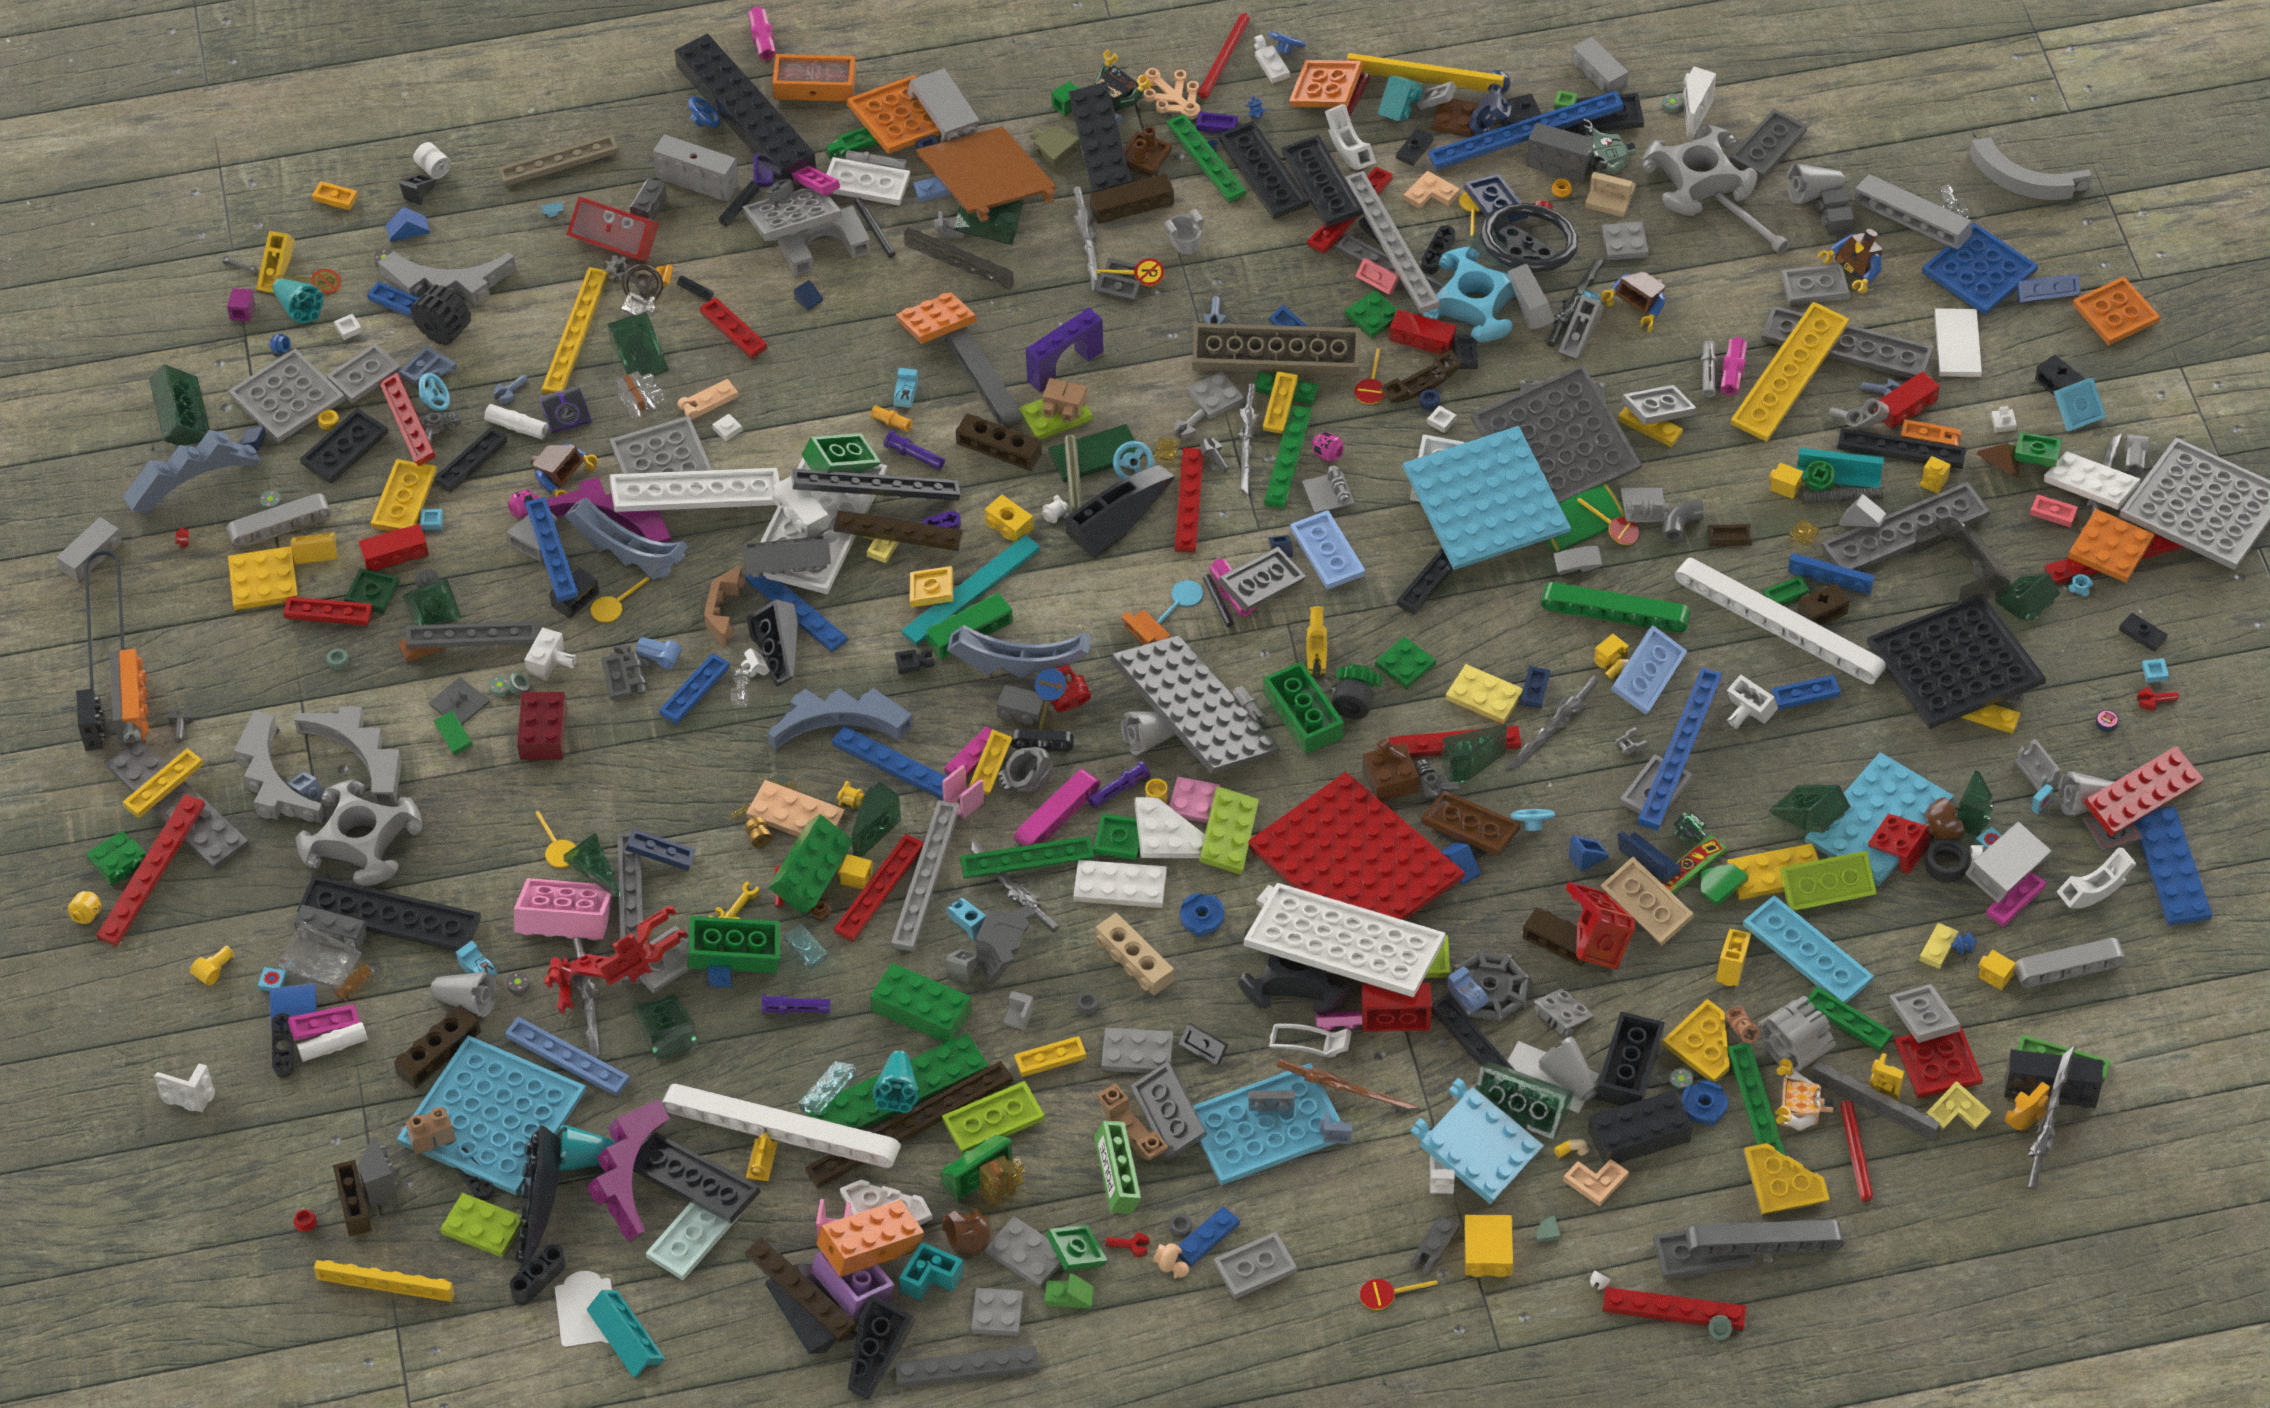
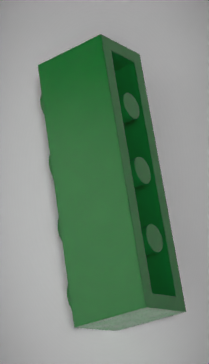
[926,592,1013,660]

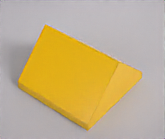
[290,532,337,565]

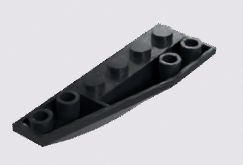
[1065,464,1174,558]
[516,1125,561,1271]

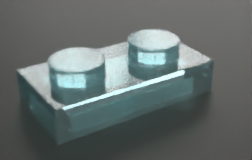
[784,924,828,969]

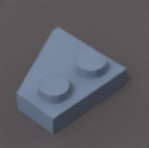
[399,346,457,386]

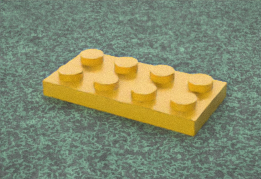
[371,459,437,532]
[1726,843,1818,900]

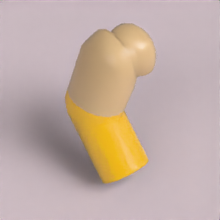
[1605,659,1630,680]
[1554,1139,1590,1158]

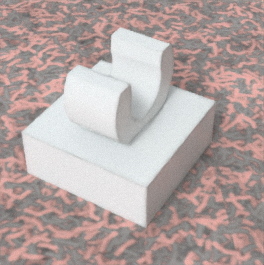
[1991,406,2017,433]
[741,648,770,677]

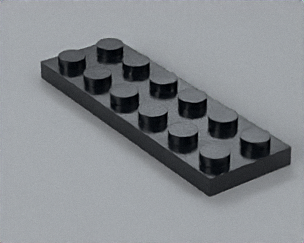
[1068,81,1132,193]
[1218,121,1309,219]
[1281,135,1363,228]
[633,1132,761,1224]

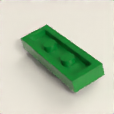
[1254,371,1319,405]

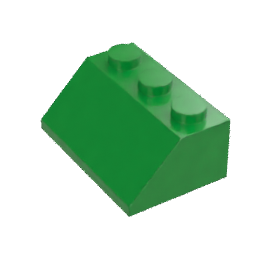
[940,1135,1013,1202]

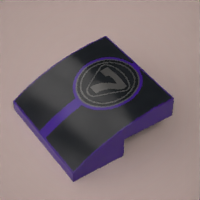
[539,386,592,433]

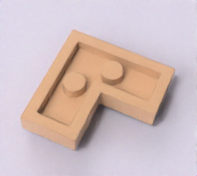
[1404,171,1460,209]
[1563,1159,1629,1207]

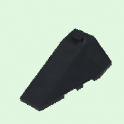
[747,599,798,686]
[848,1295,916,1401]

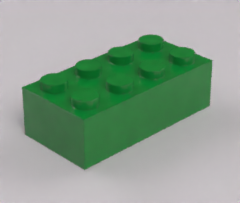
[1263,661,1344,755]
[768,814,854,914]
[687,916,780,974]
[870,963,972,1043]

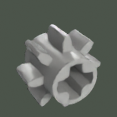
[604,255,631,280]

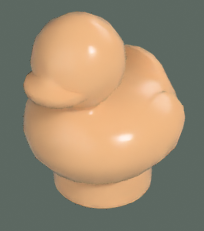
[1153,1243,1189,1279]

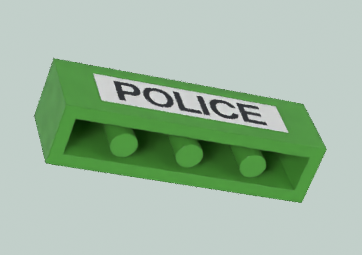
[1094,1121,1141,1214]

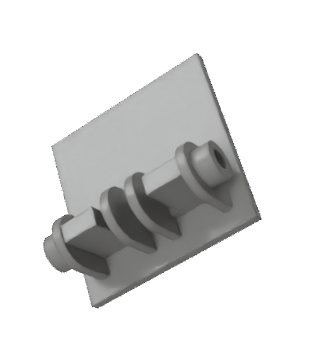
[1302,466,1355,514]
[1620,488,1669,522]
[1534,988,1594,1037]

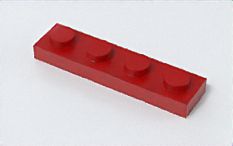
[699,297,767,359]
[283,597,373,626]

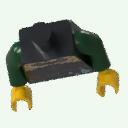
[1094,49,1152,111]

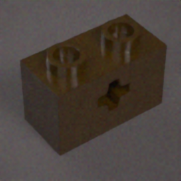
[1797,583,1849,626]

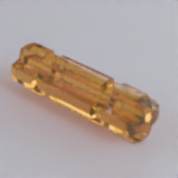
[334,963,372,1000]

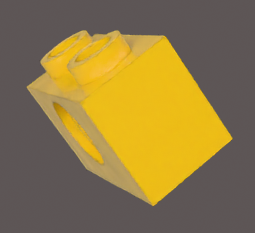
[985,495,1034,543]

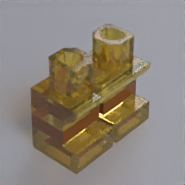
[980,1156,1024,1207]

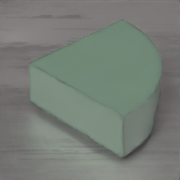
[1536,1216,1560,1243]

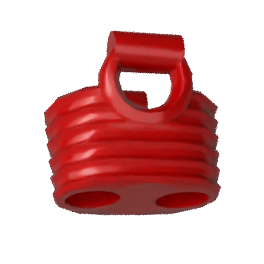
[1050,664,1092,713]

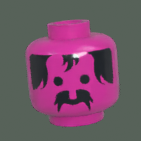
[1312,431,1344,462]
[508,489,539,520]

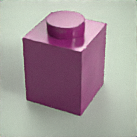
[227,288,255,322]

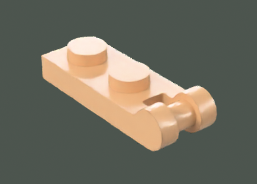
[677,379,738,420]

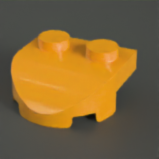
[2005,1082,2050,1130]

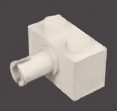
[524,627,577,681]
[1727,675,1778,729]

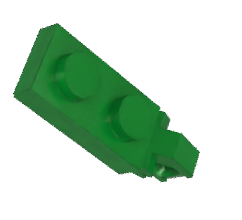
[826,126,878,159]

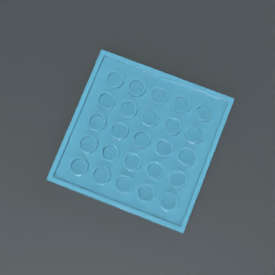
[1403,426,1571,570]
[397,1035,586,1196]

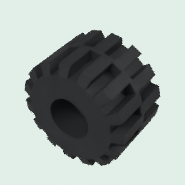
[410,284,472,345]

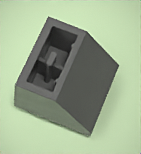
[358,1137,399,1207]

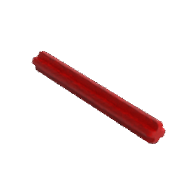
[1840,1100,1873,1202]

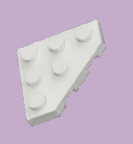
[1134,797,1205,858]
[840,1180,933,1225]

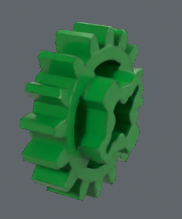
[1335,664,1383,688]

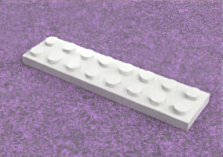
[609,468,780,512]

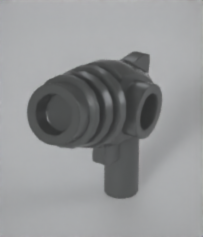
[421,412,461,443]
[1415,760,1459,798]

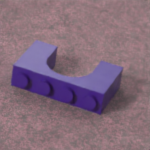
[1026,307,1104,393]

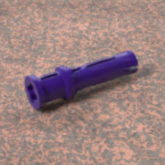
[883,430,945,471]
[1088,761,1151,808]
[762,994,830,1015]

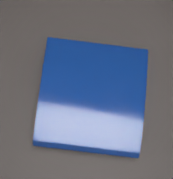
[270,983,317,1030]

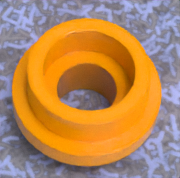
[1552,179,1572,198]

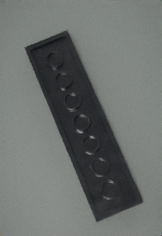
[297,875,481,951]

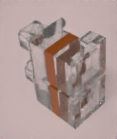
[615,371,664,419]

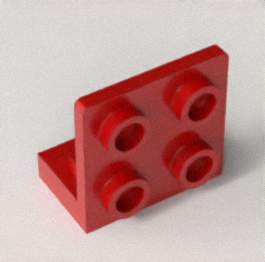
[1868,814,1930,874]

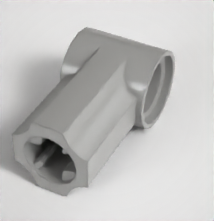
[2125,434,2149,475]

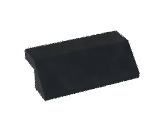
[765,1263,857,1354]

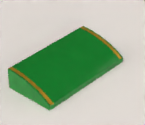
[1545,483,1625,553]

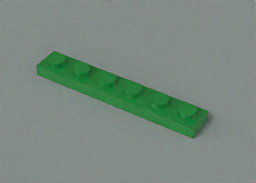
[1167,114,1246,203]
[1264,405,1312,509]
[959,836,1094,879]
[1727,1043,1786,1156]

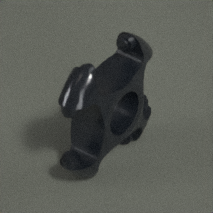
[1238,921,1351,1015]

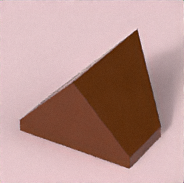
[1977,443,2019,477]

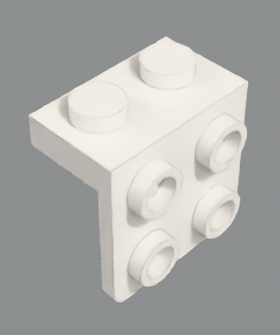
[154,1063,215,1112]

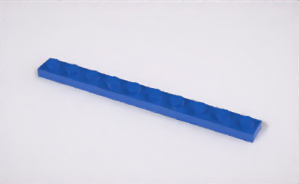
[1428,91,1624,170]
[1637,667,1722,831]

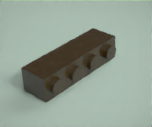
[1090,174,1174,224]

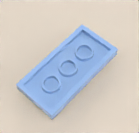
[1290,510,1365,590]
[1611,625,1687,715]

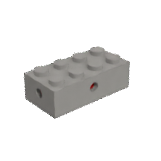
[653,134,739,202]

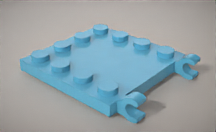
[1410,1078,1544,1205]

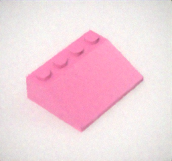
[514,878,615,940]

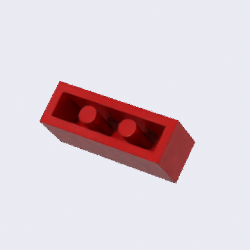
[1389,310,1457,355]
[1875,371,1940,429]
[358,523,429,571]

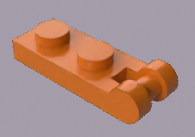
[1901,419,1962,447]

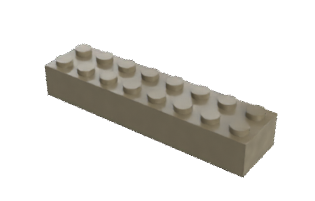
[1192,323,1360,376]

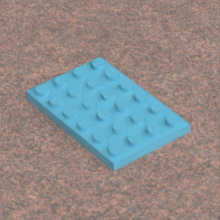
[1805,752,1954,886]
[1193,1063,1341,1186]

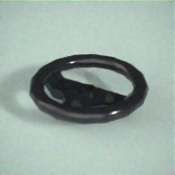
[1480,203,1579,272]

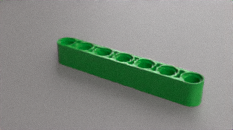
[1541,582,1691,633]

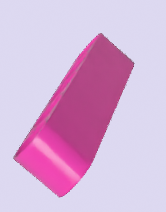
[1014,769,1101,846]

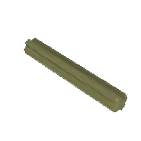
[1065,435,1082,512]

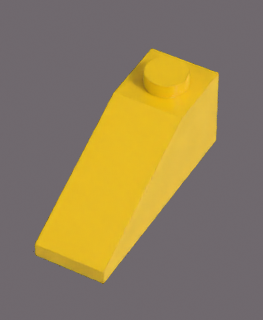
[256,231,295,293]
[1716,928,1752,986]

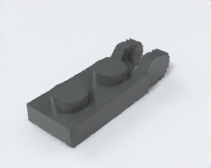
[1410,1214,1460,1274]

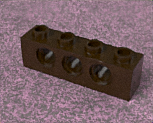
[955,413,1042,471]
[394,1005,481,1089]

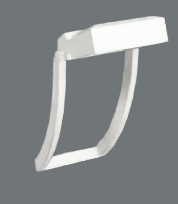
[1269,1024,1352,1057]

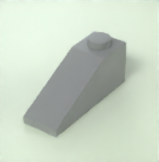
[1508,264,1555,329]
[1558,295,1604,359]

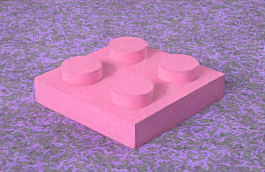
[1169,777,1220,824]

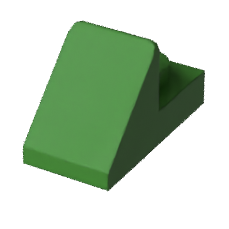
[1044,1274,1094,1309]

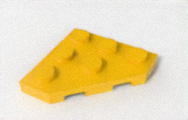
[1662,999,1729,1083]
[1743,1143,1830,1216]

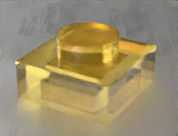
[1154,438,1179,462]
[1789,518,1819,546]

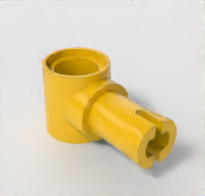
[190,946,234,986]

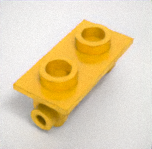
[746,1133,778,1182]

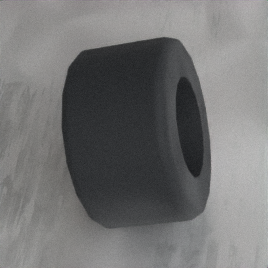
[1332,680,1374,719]

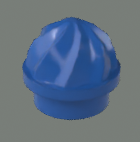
[269,333,290,354]

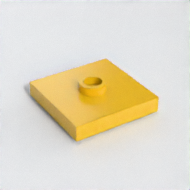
[910,566,953,607]

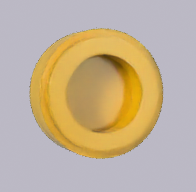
[317,410,339,430]

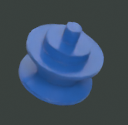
[1245,96,1267,120]
[1951,932,1978,955]

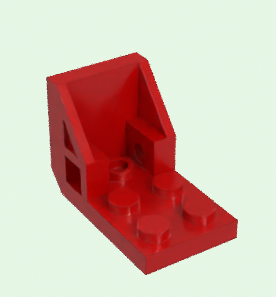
[1565,882,1635,970]

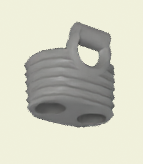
[1164,209,1204,255]

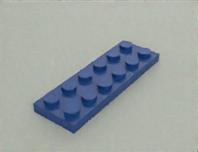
[2134,807,2212,926]

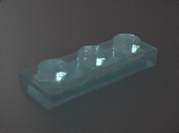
[798,1061,856,1114]

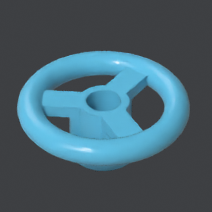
[419,373,450,412]
[1113,441,1154,480]
[1511,809,1555,831]

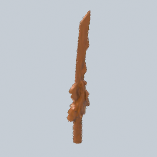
[1277,1058,1420,1109]

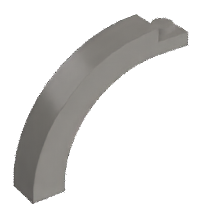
[1970,137,2092,200]

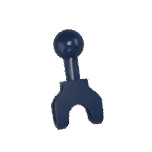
[1469,70,1512,135]

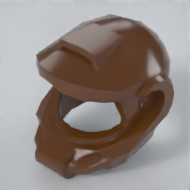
[942,1209,993,1256]

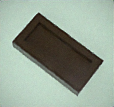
[1707,524,1752,546]

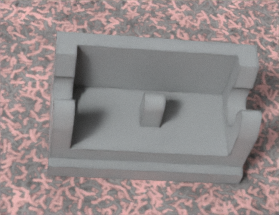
[2015,739,2060,792]

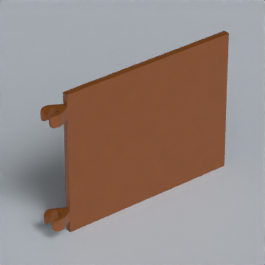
[916,126,1056,222]

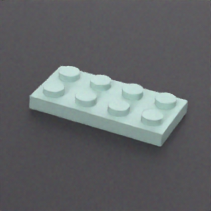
[646,1202,741,1281]

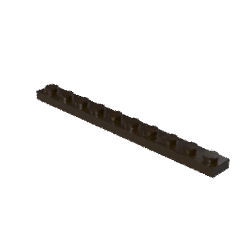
[805,1061,1013,1189]

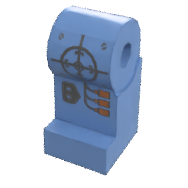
[1447,966,1488,1013]

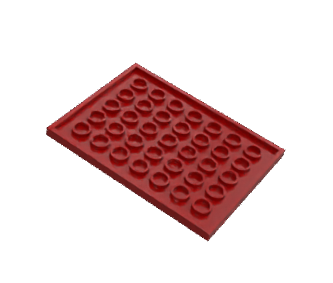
[1248,772,1465,921]

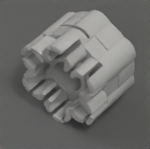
[1758,996,1836,1071]

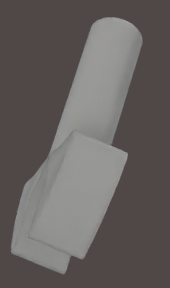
[1175,409,1205,440]

